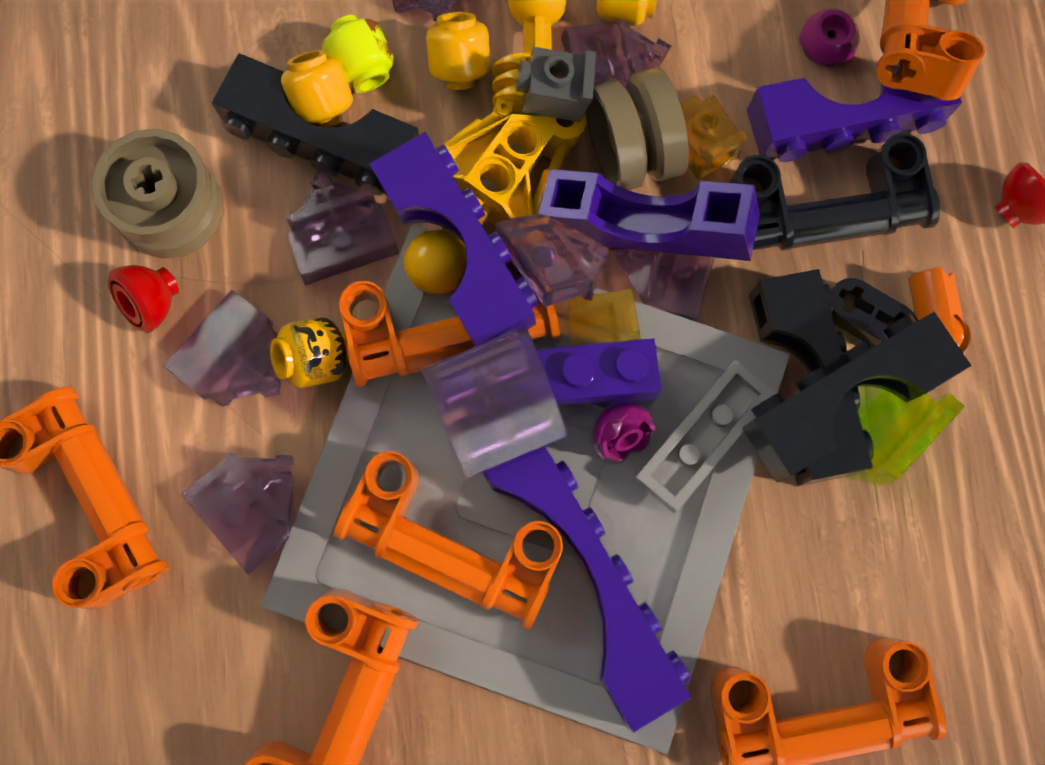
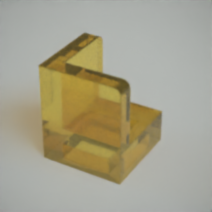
[566,289,641,346]

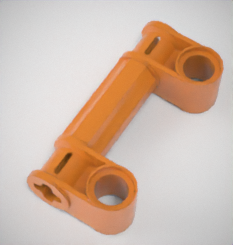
[876,0,985,101]
[339,244,560,388]
[0,387,170,609]
[333,451,563,631]
[244,588,419,765]
[710,638,947,765]

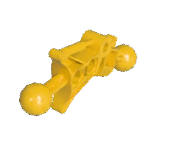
[403,0,587,295]

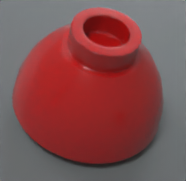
[994,162,1045,229]
[108,265,179,333]

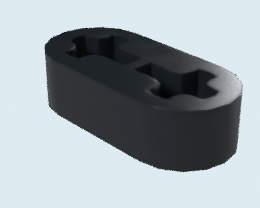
[831,278,919,347]

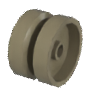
[586,66,689,190]
[92,129,224,259]

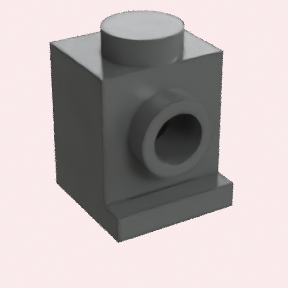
[515,47,596,122]

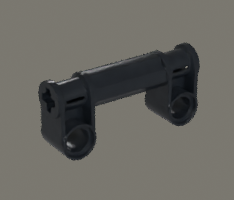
[729,133,940,251]

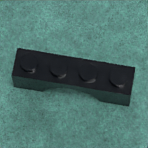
[211,53,419,196]
[748,269,874,487]
[742,311,972,483]

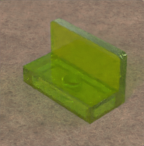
[859,390,965,486]

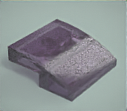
[421,326,568,479]

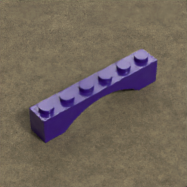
[466,406,692,733]

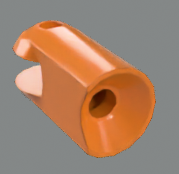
[908,267,970,352]

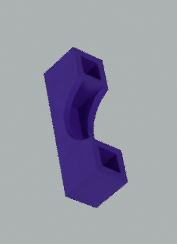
[747,63,962,162]
[370,132,539,355]
[538,169,760,261]
[441,338,662,423]

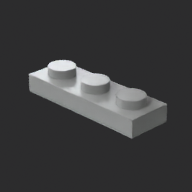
[634,359,776,513]

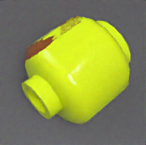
[322,15,394,93]

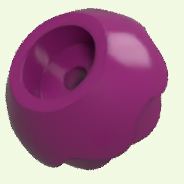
[800,9,860,67]
[593,403,656,462]

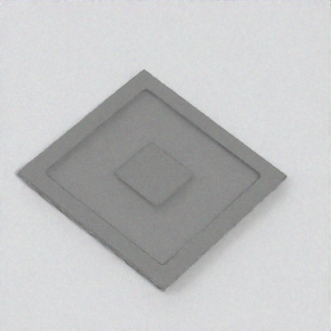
[260,225,790,755]

